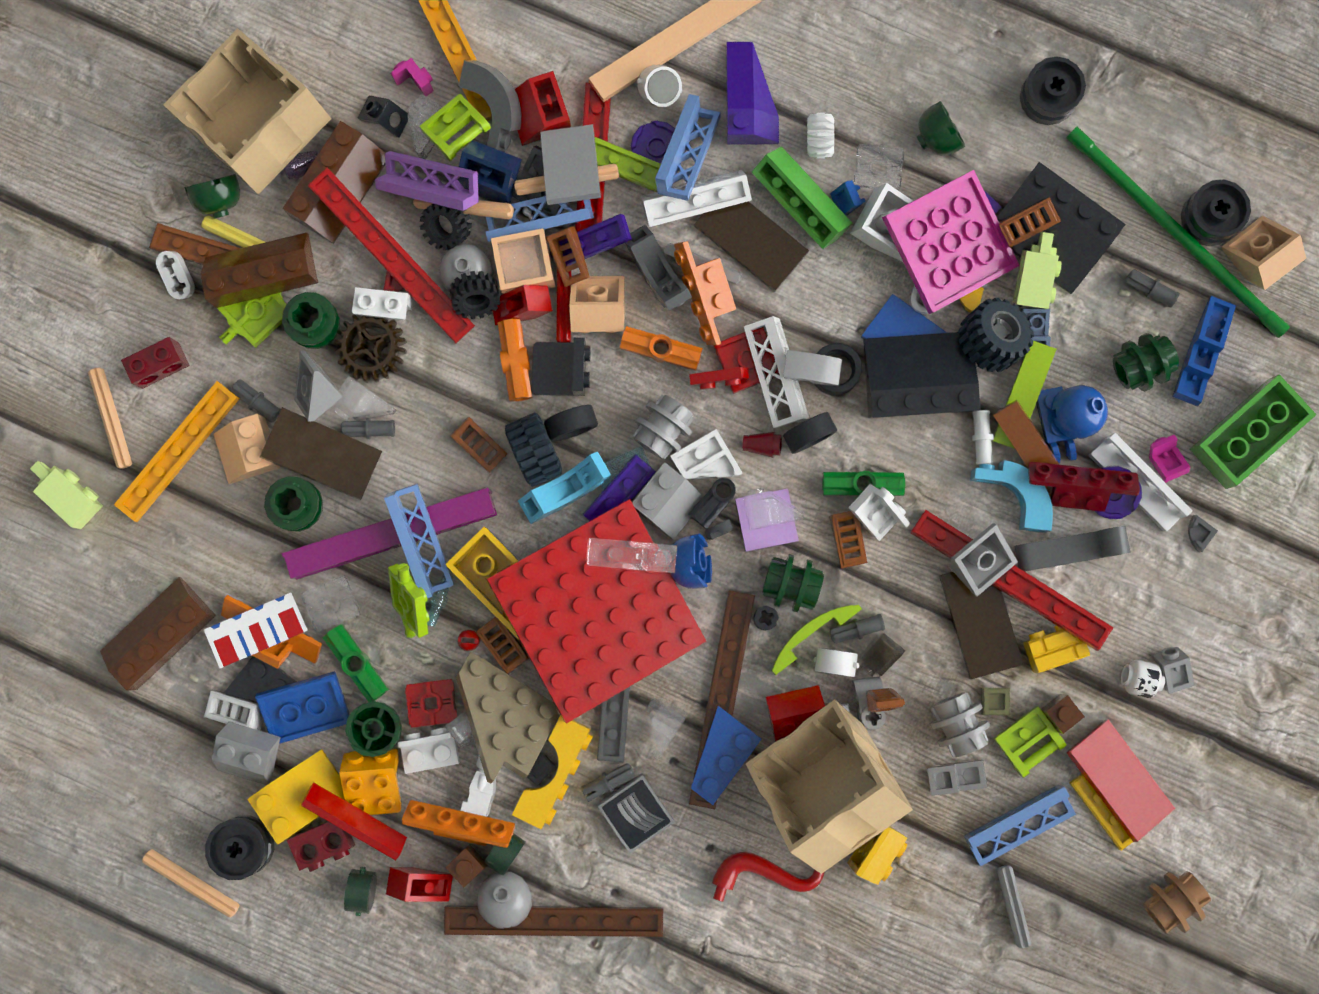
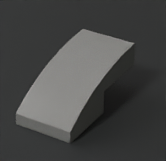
[783,350,842,386]
[927,760,988,796]

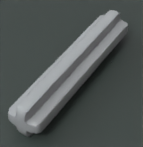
[997,865,1031,948]

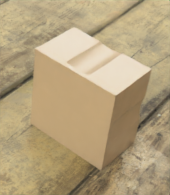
[163,28,331,195]
[745,699,913,874]

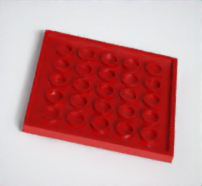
[486,499,706,724]

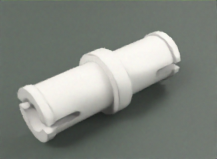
[972,410,994,465]

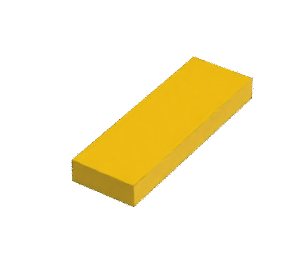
[1069,773,1133,851]

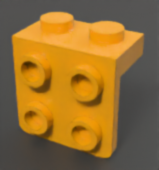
[339,749,402,815]

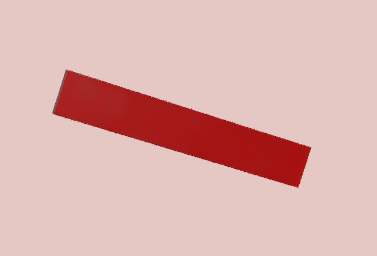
[575,82,611,232]

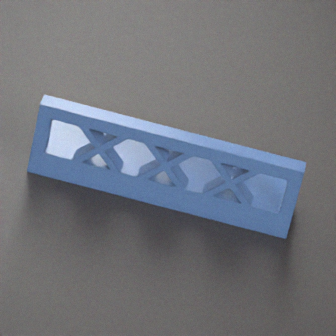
[655,94,721,201]
[486,196,594,242]
[384,483,454,598]
[963,785,1076,866]

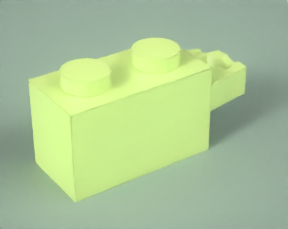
[1013,232,1061,309]
[30,461,103,529]

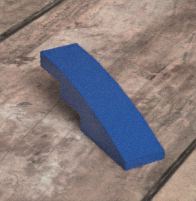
[1172,296,1236,407]

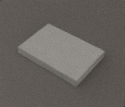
[540,124,601,205]

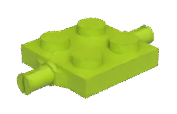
[217,292,286,348]
[388,563,430,638]

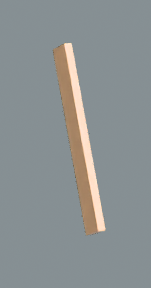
[589,0,763,102]

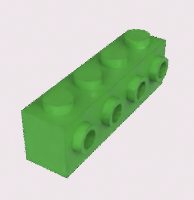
[752,147,853,249]

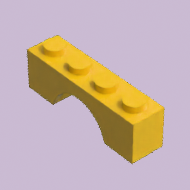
[512,715,593,829]

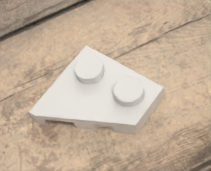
[670,429,743,480]

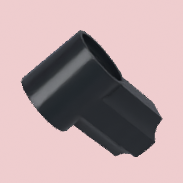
[689,478,736,530]

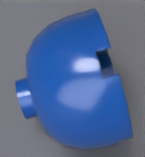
[1052,385,1108,439]
[665,534,712,589]

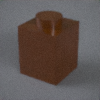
[1041,694,1085,734]
[445,845,488,888]

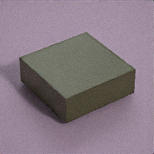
[981,688,1010,715]

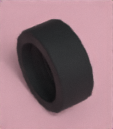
[814,343,862,396]
[544,404,598,442]
[783,412,837,454]

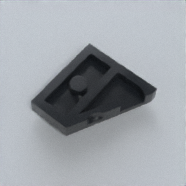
[224,657,297,701]

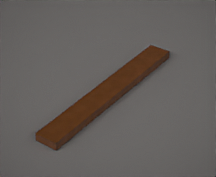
[689,590,755,810]
[444,905,663,937]

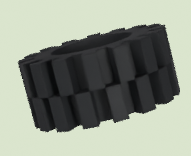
[420,204,472,251]
[450,271,500,319]

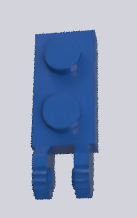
[1036,386,1077,463]

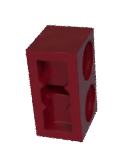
[121,337,190,389]
[287,822,355,872]

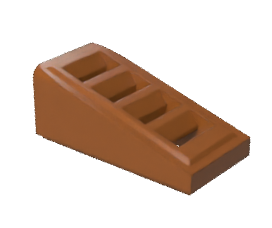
[999,197,1061,248]
[546,226,590,287]
[450,417,507,473]
[829,511,868,569]
[476,616,529,675]
[866,688,905,713]

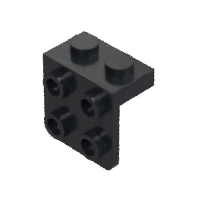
[532,338,591,396]

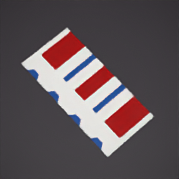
[204,593,308,668]

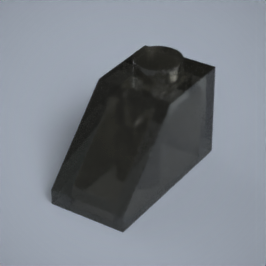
[857,633,906,677]

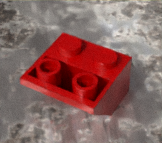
[515,71,571,146]
[766,685,825,742]

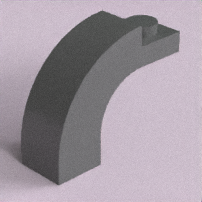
[459,60,521,152]
[625,225,692,310]

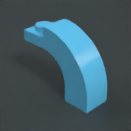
[518,452,611,524]
[970,460,1053,533]

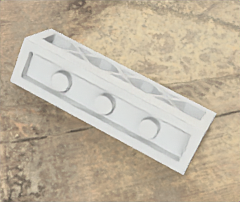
[640,170,752,227]
[744,316,809,428]
[1088,433,1193,532]

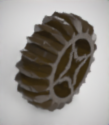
[334,315,407,383]

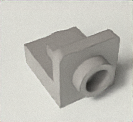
[1153,647,1195,694]

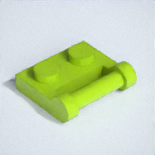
[419,94,491,161]
[993,706,1067,778]

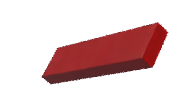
[301,782,407,861]

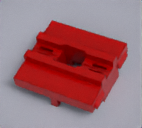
[405,679,458,728]

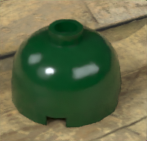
[916,101,965,156]
[184,174,240,219]
[345,701,402,757]

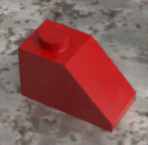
[492,285,553,326]
[386,867,453,902]

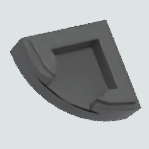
[1188,515,1218,553]
[704,519,733,541]

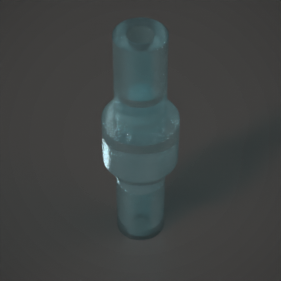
[427,573,453,628]

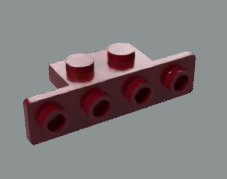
[1028,462,1140,512]

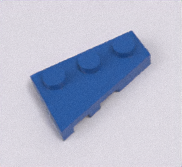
[691,706,762,805]

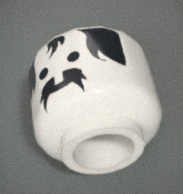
[1121,660,1165,698]

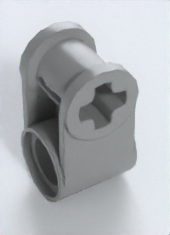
[852,676,886,730]

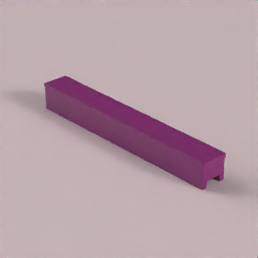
[282,487,498,580]

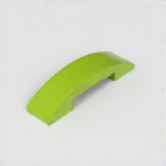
[771,605,862,675]

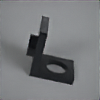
[358,95,411,138]

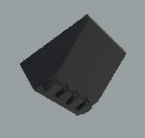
[997,162,1126,294]
[863,332,981,418]

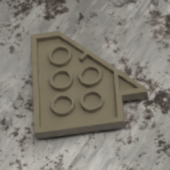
[456,652,560,784]

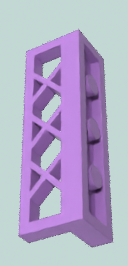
[375,151,479,211]

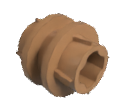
[1143,871,1211,934]

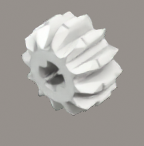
[807,113,834,159]

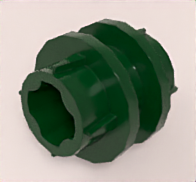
[282,292,340,349]
[1112,333,1179,392]
[264,476,323,532]
[762,554,824,612]

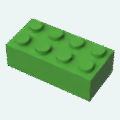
[1189,374,1317,489]

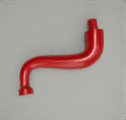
[712,852,825,902]

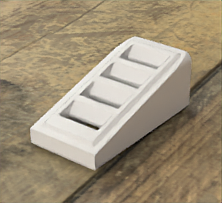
[204,691,263,731]

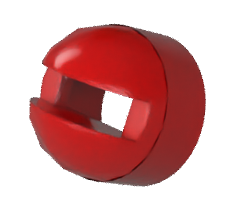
[457,630,480,651]

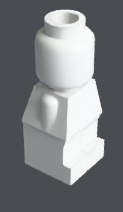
[460,755,496,817]

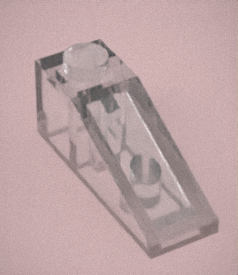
[587,538,677,573]

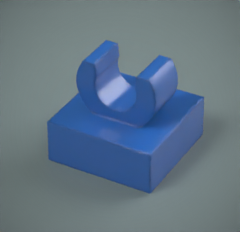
[830,180,866,216]

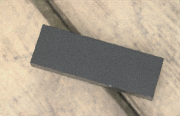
[597,687,630,762]

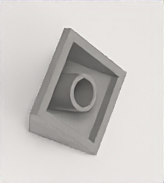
[294,351,343,421]
[948,523,1018,596]

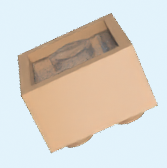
[491,228,556,294]

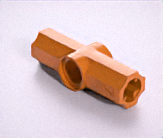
[498,319,533,402]
[620,326,703,371]

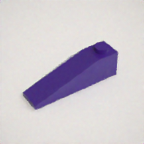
[726,42,779,145]

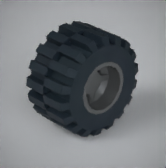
[958,298,1034,372]
[505,412,562,487]

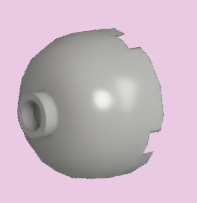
[439,244,493,296]
[477,871,532,929]

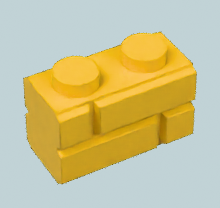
[1023,625,1090,673]

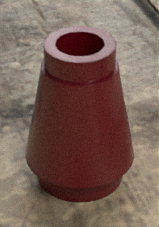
[742,432,782,458]

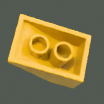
[247,749,345,845]
[847,826,907,885]

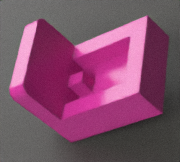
[390,58,434,97]
[1149,435,1190,483]

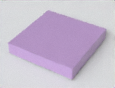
[735,489,799,552]

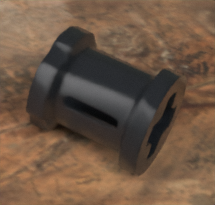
[753,606,779,631]

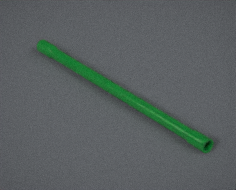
[1066,126,1290,338]

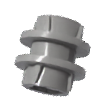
[633,395,694,459]
[930,692,990,757]

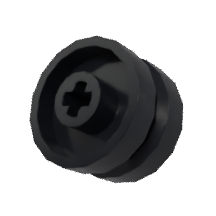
[1020,56,1086,125]
[1181,179,1251,246]
[205,815,275,880]

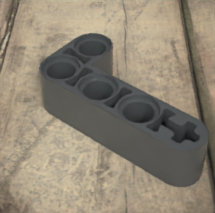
[1014,526,1131,572]

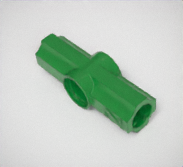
[822,471,905,496]
[322,624,390,702]

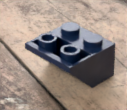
[457,140,522,204]

